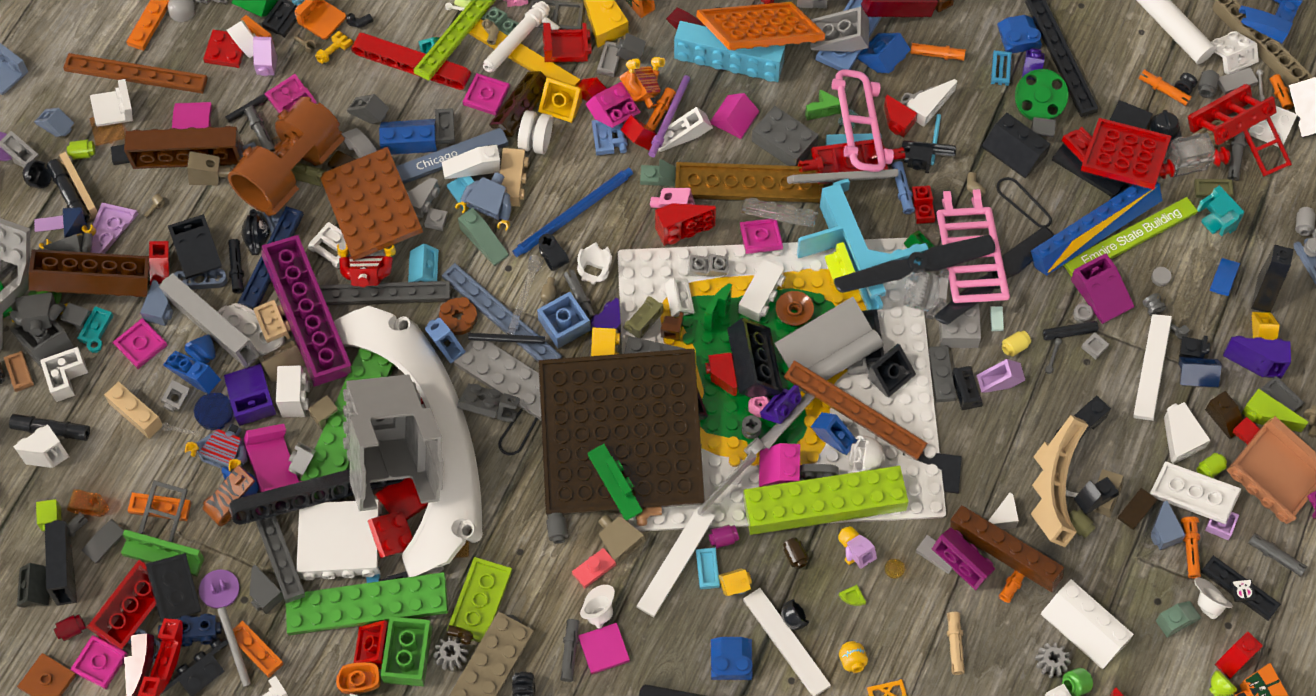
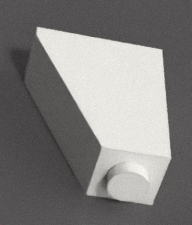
[1164,402,1210,464]

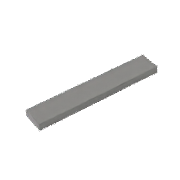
[787,169,898,184]

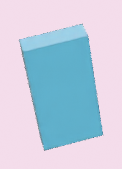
[696,548,720,589]

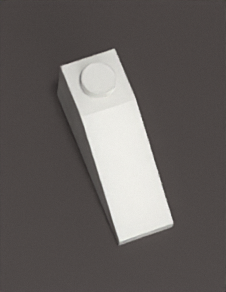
[907,79,957,127]
[658,107,713,152]
[442,145,500,179]

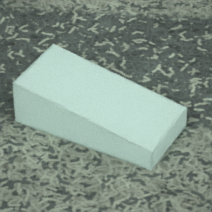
[990,306,1004,331]

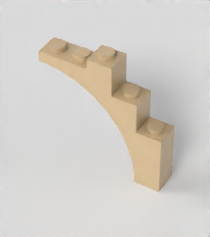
[1031,415,1088,547]

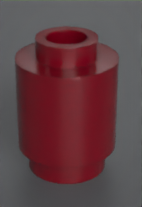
[54,614,86,641]

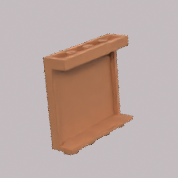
[1226,416,1316,524]

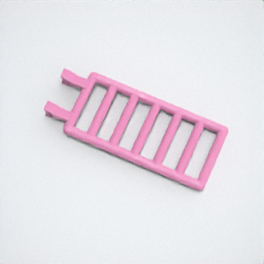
[936,189,1010,303]

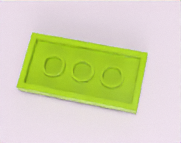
[447,557,512,643]

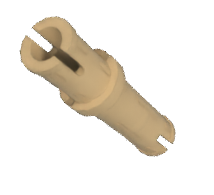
[947,612,965,675]

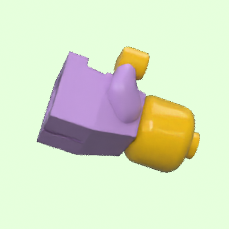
[838,526,877,569]

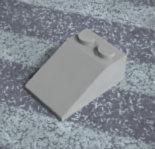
[810,7,869,52]

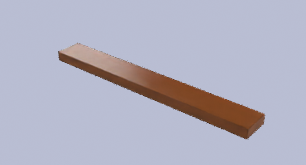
[63,53,208,94]
[784,360,928,461]

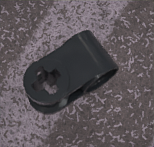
[539,234,569,271]

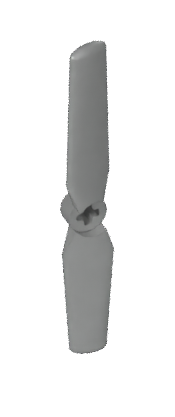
[698,393,815,515]

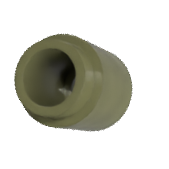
[1069,509,1096,538]

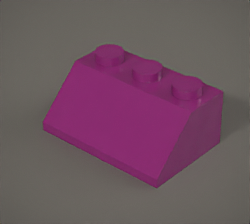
[931,527,996,591]

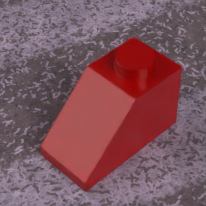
[884,95,918,138]
[705,352,737,396]
[1214,632,1263,679]

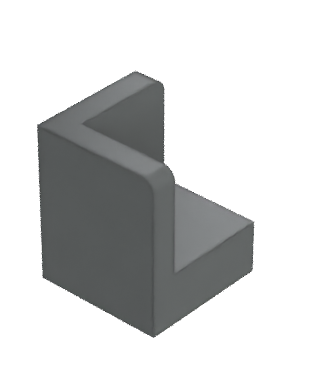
[1031,117,1056,137]
[60,303,91,332]

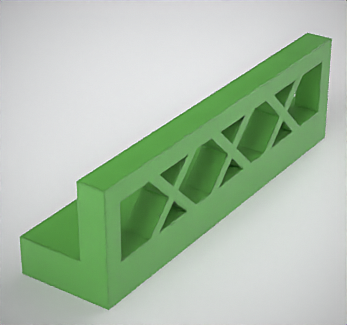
[121,530,204,577]

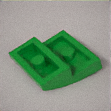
[704,283,732,331]

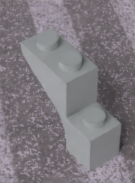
[407,178,440,218]

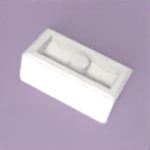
[665,278,695,317]

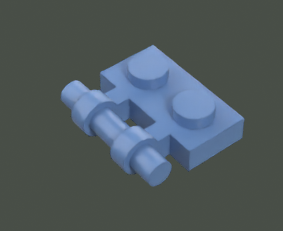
[592,120,628,156]

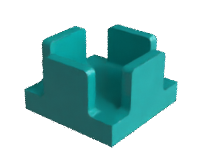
[1197,185,1245,236]

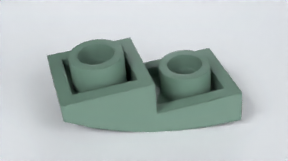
[482,6,519,35]

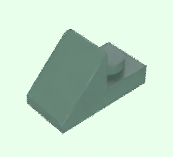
[640,159,676,186]

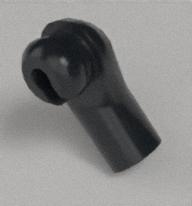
[346,13,373,28]

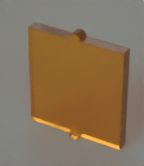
[90,117,125,146]

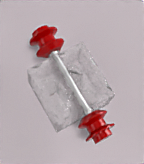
[1159,132,1230,179]

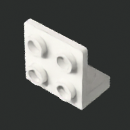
[1211,31,1259,74]
[90,79,133,127]
[1249,106,1297,147]

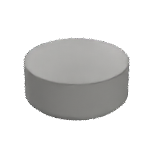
[1151,267,1171,287]
[1073,303,1093,323]

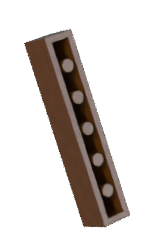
[950,505,1064,592]

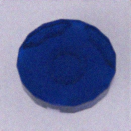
[194,392,234,430]

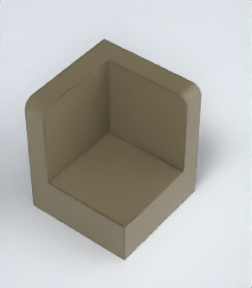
[308,395,338,430]

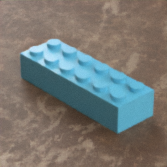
[674,21,785,82]

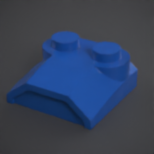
[997,15,1042,54]
[711,637,752,680]

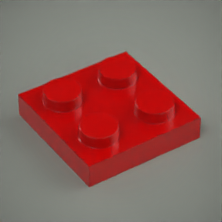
[203,29,244,68]
[367,510,413,558]

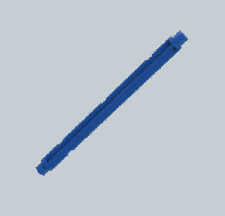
[512,167,633,257]

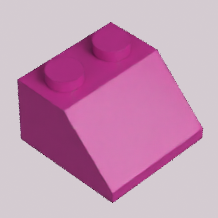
[759,443,800,487]

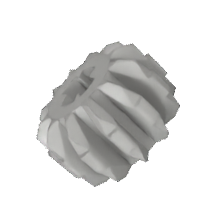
[433,636,469,672]
[1035,642,1071,678]

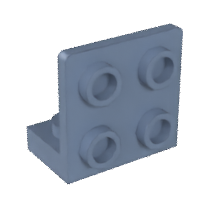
[0,43,28,95]

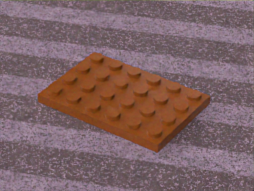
[320,147,423,261]

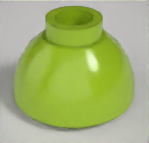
[1209,670,1237,696]

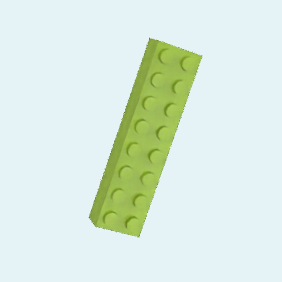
[743,466,909,535]

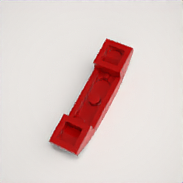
[138,618,183,696]

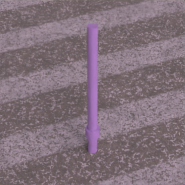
[648,75,690,157]

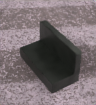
[17,563,50,608]

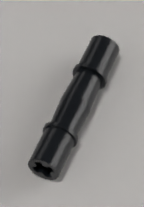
[46,159,90,222]
[9,414,90,441]

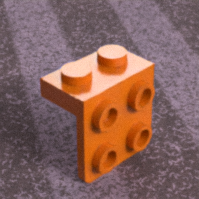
[295,0,346,40]

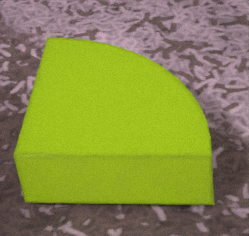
[839,585,866,606]

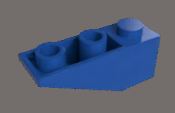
[163,351,221,394]

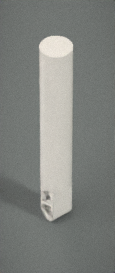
[1136,0,1216,64]

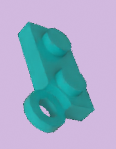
[77,306,114,353]

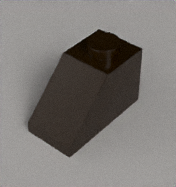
[1205,391,1243,439]

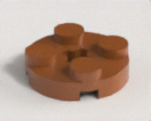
[439,297,477,335]

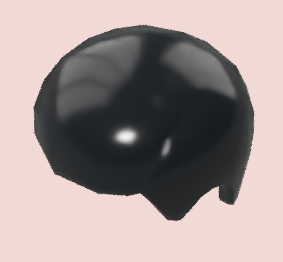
[22,160,52,189]
[781,599,809,630]

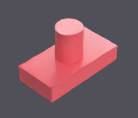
[572,548,616,589]

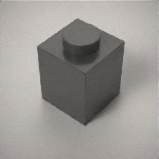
[616,33,646,61]

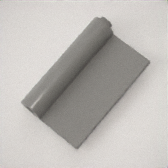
[774,297,884,393]

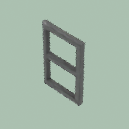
[530,0,584,30]
[138,480,188,543]

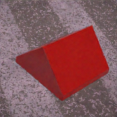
[353,620,388,669]

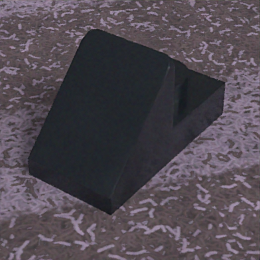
[1074,477,1119,515]

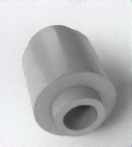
[1295,207,1316,236]

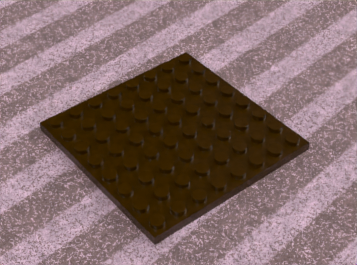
[538,349,705,516]

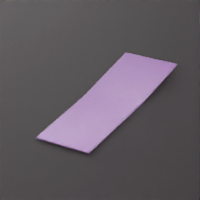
[34,215,64,232]

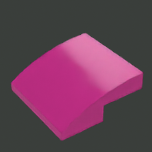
[265,74,317,113]
[172,102,212,129]

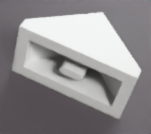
[988,493,1019,530]

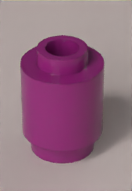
[708,525,739,549]

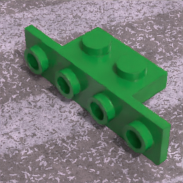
[588,444,643,521]

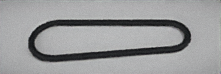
[996,177,1052,228]
[498,408,538,455]

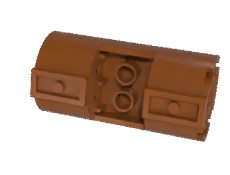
[228,97,345,217]

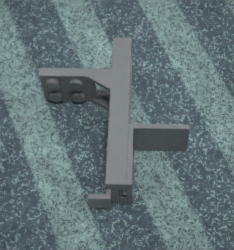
[0,218,31,351]

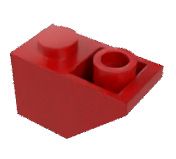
[149,241,169,285]

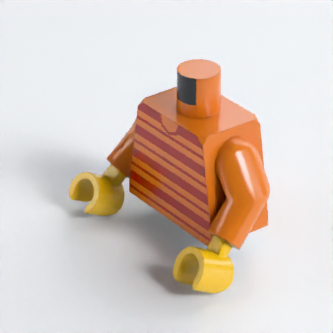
[619,57,665,109]

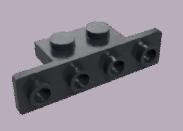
[161,637,228,696]

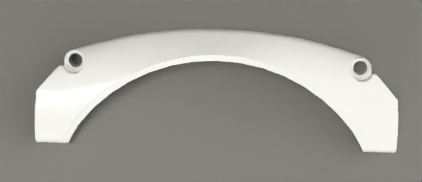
[334,306,483,577]

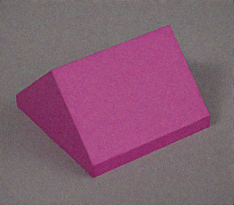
[710,93,759,139]

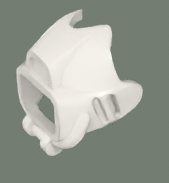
[577,242,612,285]

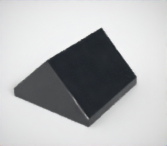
[867,344,916,398]

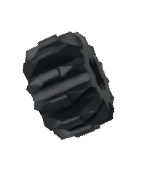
[512,672,536,696]

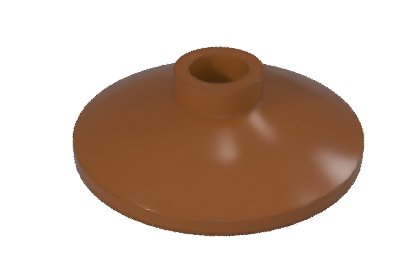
[776,291,814,326]

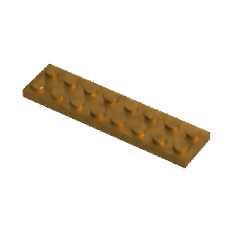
[675,162,824,203]

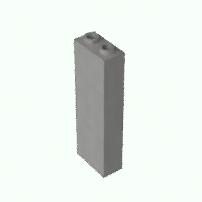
[159,273,260,369]

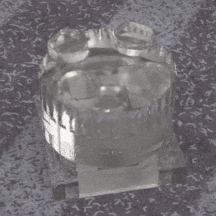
[903,269,949,319]

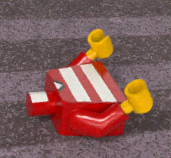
[337,244,396,287]

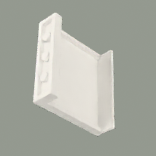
[297,500,382,580]

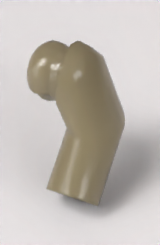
[967,172,986,197]

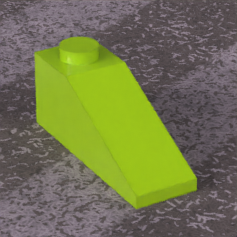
[1242,389,1308,432]

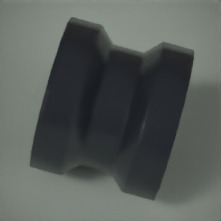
[1174,73,1198,95]

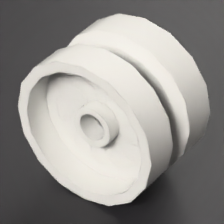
[518,110,553,155]

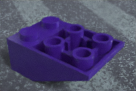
[1223,336,1291,379]
[224,364,276,426]

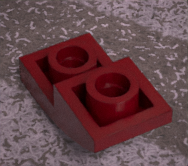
[666,7,706,29]

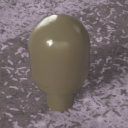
[540,277,557,304]

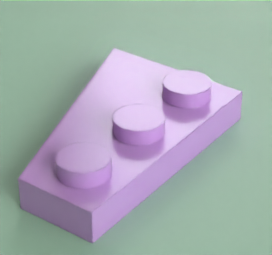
[91,203,138,254]

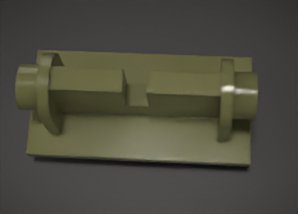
[291,163,326,187]

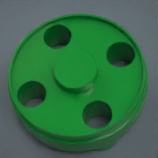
[1014,69,1069,121]

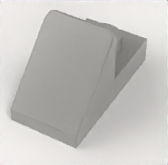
[0,131,39,167]

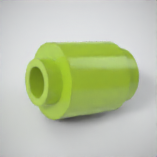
[67,139,96,160]
[1196,453,1227,478]

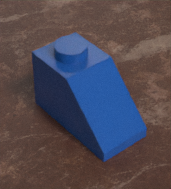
[811,412,858,455]

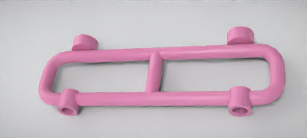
[832,69,894,172]

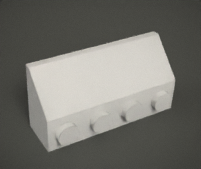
[1041,579,1134,669]

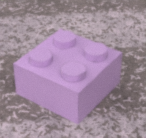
[1205,512,1239,540]

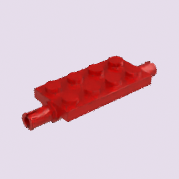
[798,138,905,185]

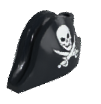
[241,209,269,255]

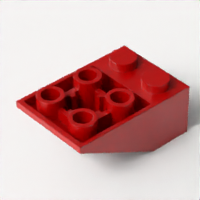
[655,203,716,246]

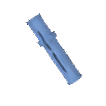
[891,161,915,214]

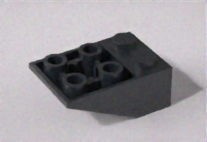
[168,214,222,279]

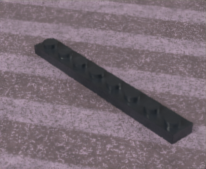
[1025,0,1099,117]

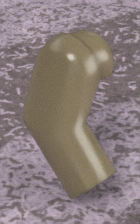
[482,19,499,45]

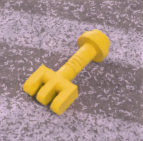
[315,31,353,64]

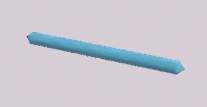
[931,114,941,165]

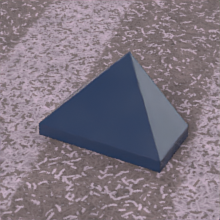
[63,208,89,238]

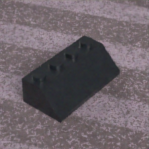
[727,317,783,398]

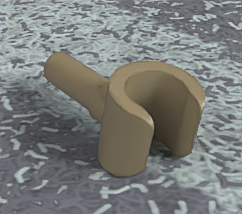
[294,36,316,53]
[144,194,165,218]

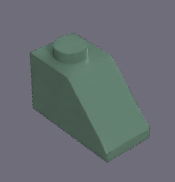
[1156,601,1201,638]

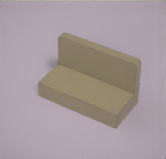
[258,341,305,382]

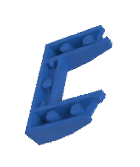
[1239,0,1303,43]

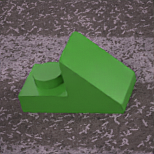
[805,90,842,121]

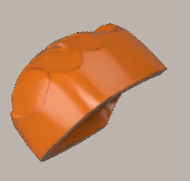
[336,662,381,695]

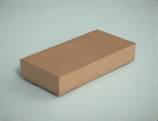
[3,351,34,392]

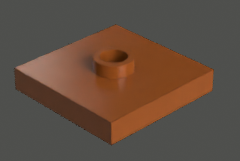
[17,653,76,696]

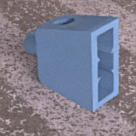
[425,318,466,364]

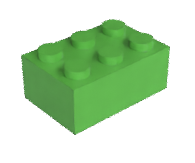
[381,617,432,687]

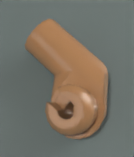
[635,507,662,526]

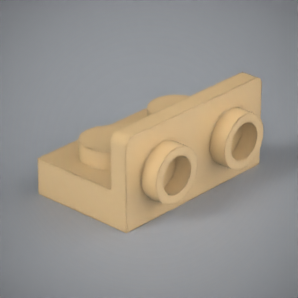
[253,300,291,343]

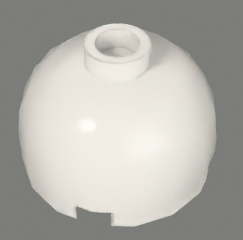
[849,435,885,473]

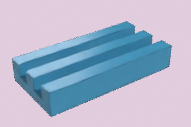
[991,50,1012,86]

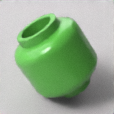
[1062,668,1093,696]

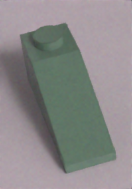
[458,207,509,266]

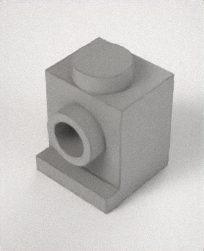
[161,380,190,412]
[288,442,316,475]

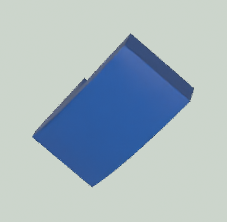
[1210,258,1240,296]

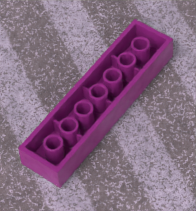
[262,235,351,387]

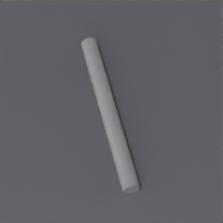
[217,607,251,687]

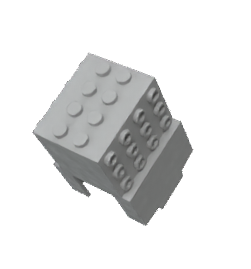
[343,374,443,511]

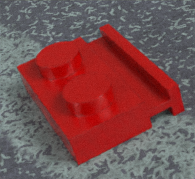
[1061,127,1092,162]

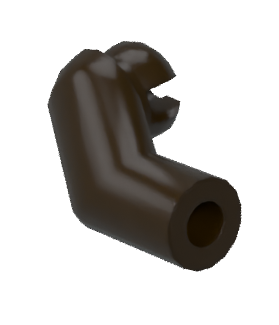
[447,625,473,645]

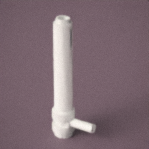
[483,1,560,72]

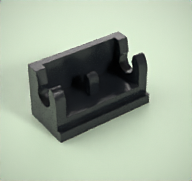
[952,366,983,410]

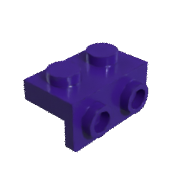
[760,385,802,424]

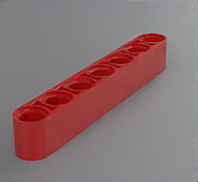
[351,33,471,90]

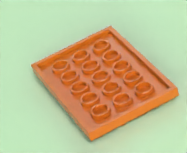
[696,2,825,50]

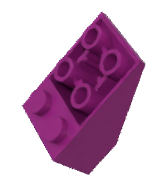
[1071,253,1134,324]

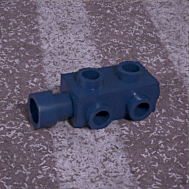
[158,614,222,647]

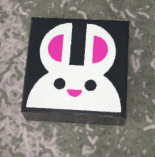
[1230,579,1256,602]

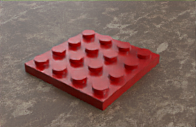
[1081,118,1171,190]

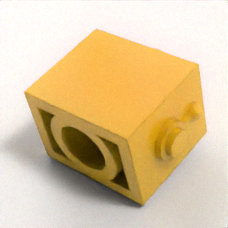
[718,568,752,596]

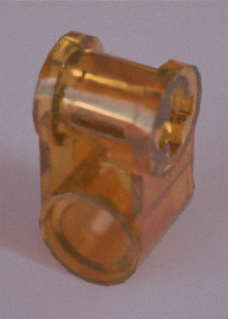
[67,489,109,517]

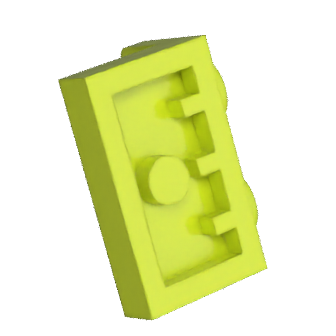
[825,242,855,289]

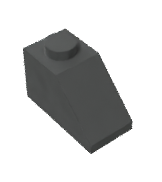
[347,94,389,123]
[249,565,284,614]

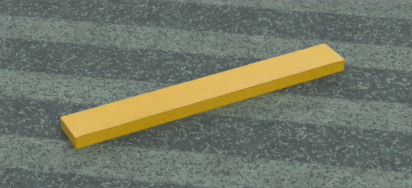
[468,19,580,86]

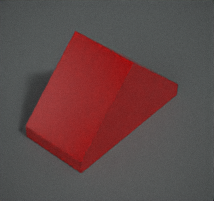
[577,77,607,102]
[620,115,657,151]

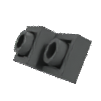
[81,519,124,563]

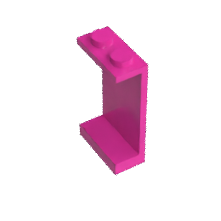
[243,423,302,492]

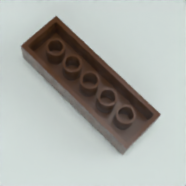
[124,126,244,169]
[29,249,149,297]

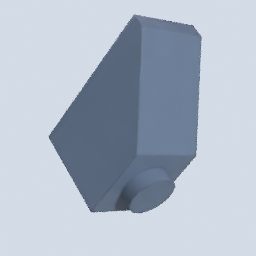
[34,108,74,137]
[140,280,173,326]
[1151,501,1185,550]

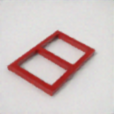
[1243,117,1292,177]

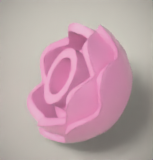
[748,396,770,418]

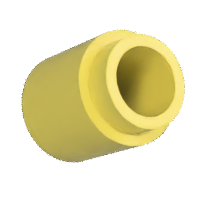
[1002,331,1031,357]

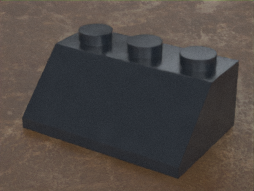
[982,113,1051,178]

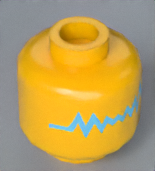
[839,641,868,673]

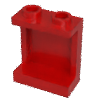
[543,23,591,62]

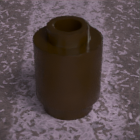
[783,537,810,569]

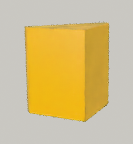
[538,77,582,123]

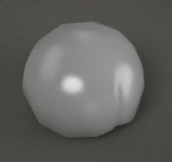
[168,0,195,22]

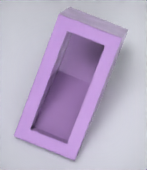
[253,36,277,76]
[977,359,1025,393]

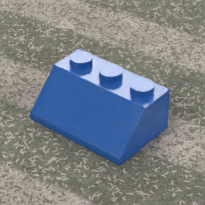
[379,119,437,155]

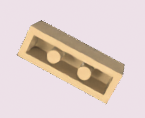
[500,148,529,207]
[104,381,163,439]

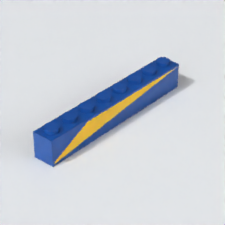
[1031,182,1163,276]

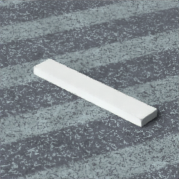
[1134,314,1172,421]
[637,506,715,617]
[743,588,831,696]

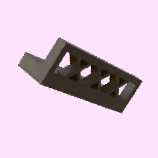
[489,71,546,137]

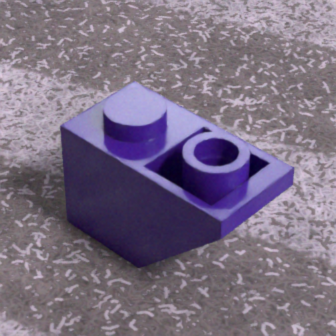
[1022,48,1044,80]
[591,298,621,333]

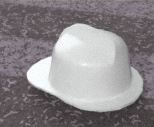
[1194,577,1233,619]
[580,585,615,629]

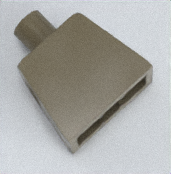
[187,152,231,186]
[599,515,647,565]

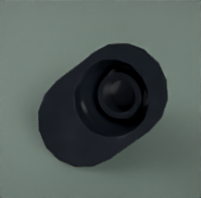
[1150,110,1182,152]

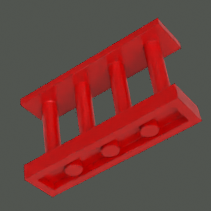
[1188,84,1277,145]

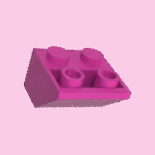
[586,81,641,128]

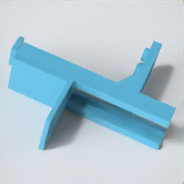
[797,178,928,310]

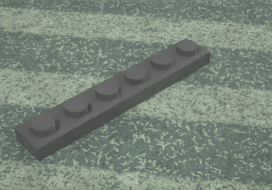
[255,516,305,603]

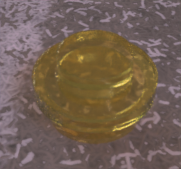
[884,559,905,579]

